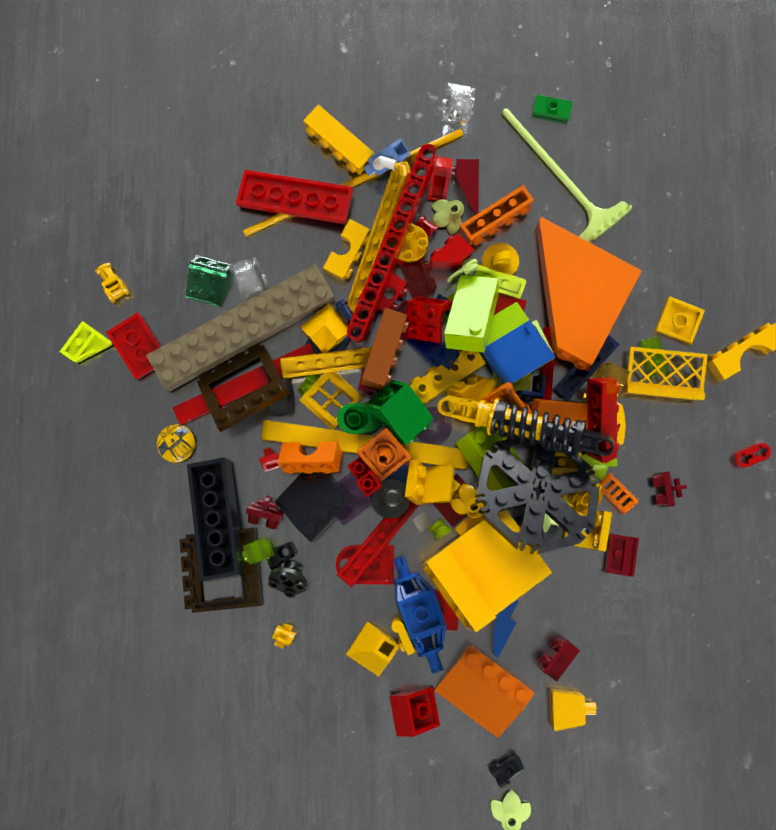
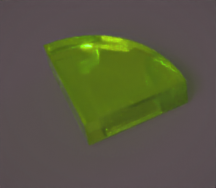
[297,374,321,395]

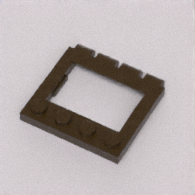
[197,343,290,433]
[179,527,263,613]

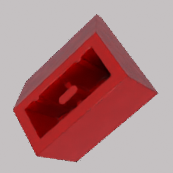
[429,233,474,272]

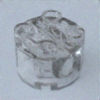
[441,83,476,126]
[229,256,268,301]

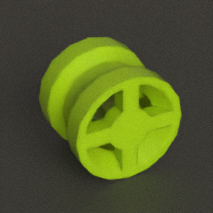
[427,517,452,541]

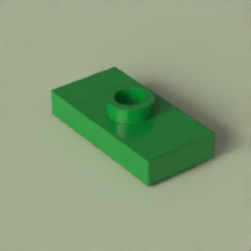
[532,94,573,121]

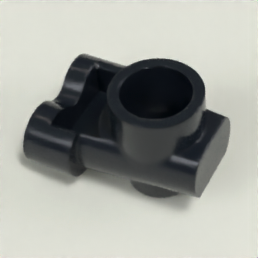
[263,542,297,570]
[489,756,524,788]

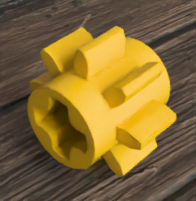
[272,623,296,649]

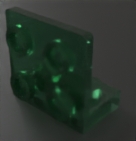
[185,255,233,306]

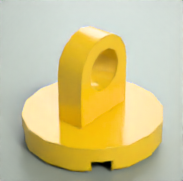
[481,243,519,275]

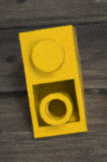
[446,374,486,410]

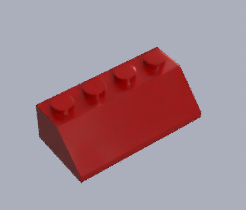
[587,377,619,463]

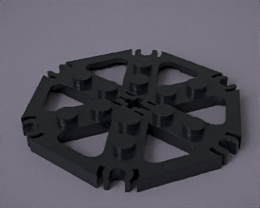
[475,436,600,555]

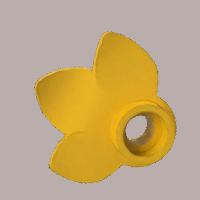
[450,484,485,519]

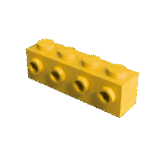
[303,104,374,175]
[410,350,486,405]

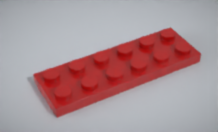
[236,169,354,224]

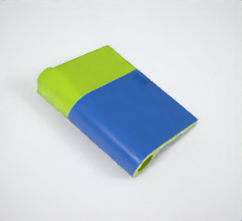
[480,302,556,387]

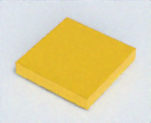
[655,296,705,346]

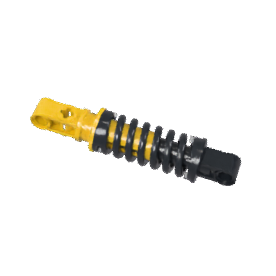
[438,395,615,458]

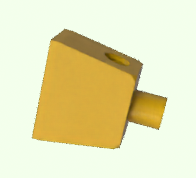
[549,688,597,731]

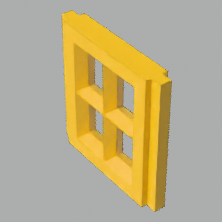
[300,372,364,430]

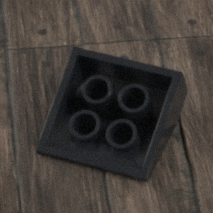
[275,472,355,542]

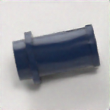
[334,299,353,324]

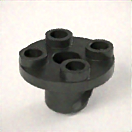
[371,479,410,518]
[268,560,308,598]

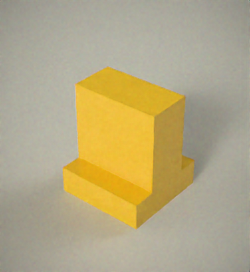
[420,511,552,632]

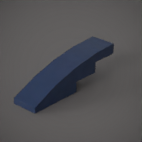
[554,334,620,401]

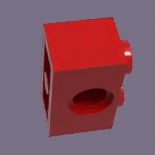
[368,273,408,315]

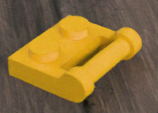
[391,616,415,656]

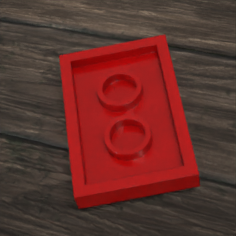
[106,312,161,380]

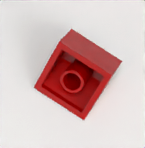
[389,686,440,737]

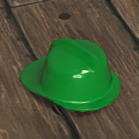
[337,402,381,434]

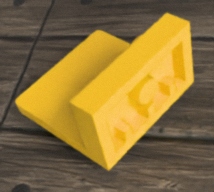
[405,460,455,505]
[564,511,612,552]

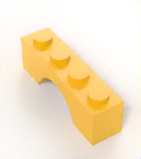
[707,322,776,383]

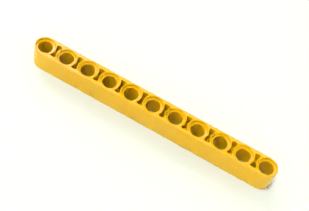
[261,420,469,470]

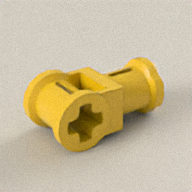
[95,263,130,303]

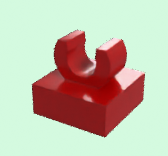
[259,447,280,472]

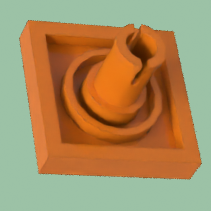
[357,426,412,481]

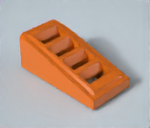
[599,473,639,514]

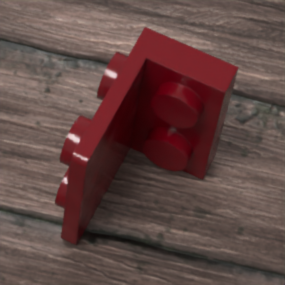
[537,635,580,682]

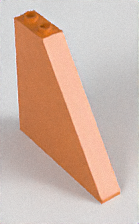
[536,217,642,371]

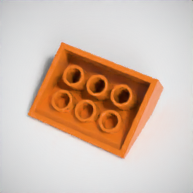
[434,642,535,738]

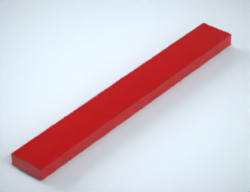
[172,343,315,425]

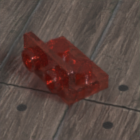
[401,257,437,299]

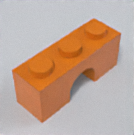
[278,442,342,474]

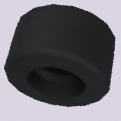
[267,379,295,415]

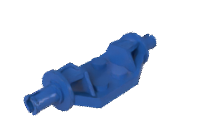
[393,556,447,674]

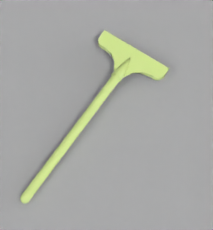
[502,109,632,243]

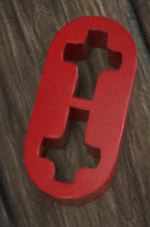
[733,443,771,468]

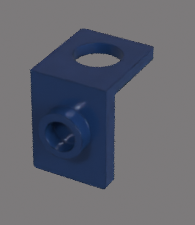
[514,374,546,401]

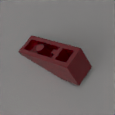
[452,159,479,217]

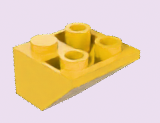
[346,621,400,677]

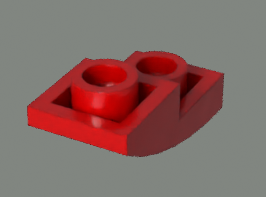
[348,456,383,498]

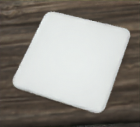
[412,511,433,532]

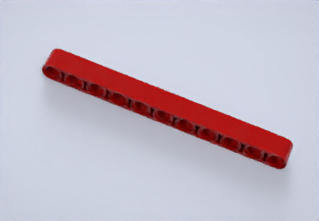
[347,144,438,343]

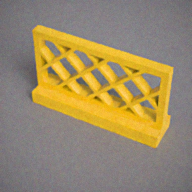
[623,347,708,400]

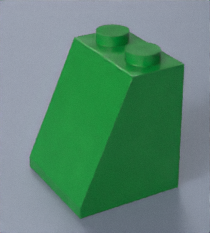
[364,380,434,445]

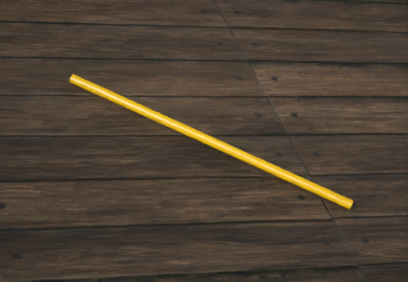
[243,128,463,237]

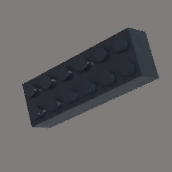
[187,457,246,582]

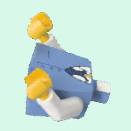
[364,138,418,176]

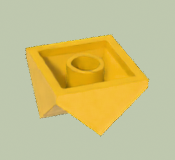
[300,303,349,353]

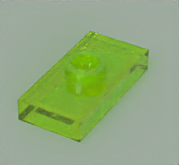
[639,336,670,378]

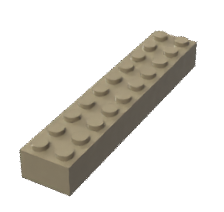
[146,264,335,392]

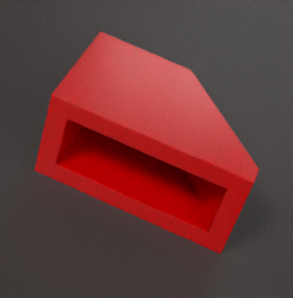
[427,156,453,201]

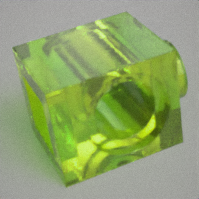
[242,537,275,565]

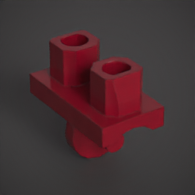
[653,471,687,507]
[246,495,284,529]

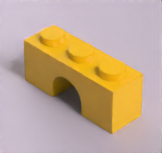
[323,219,370,283]

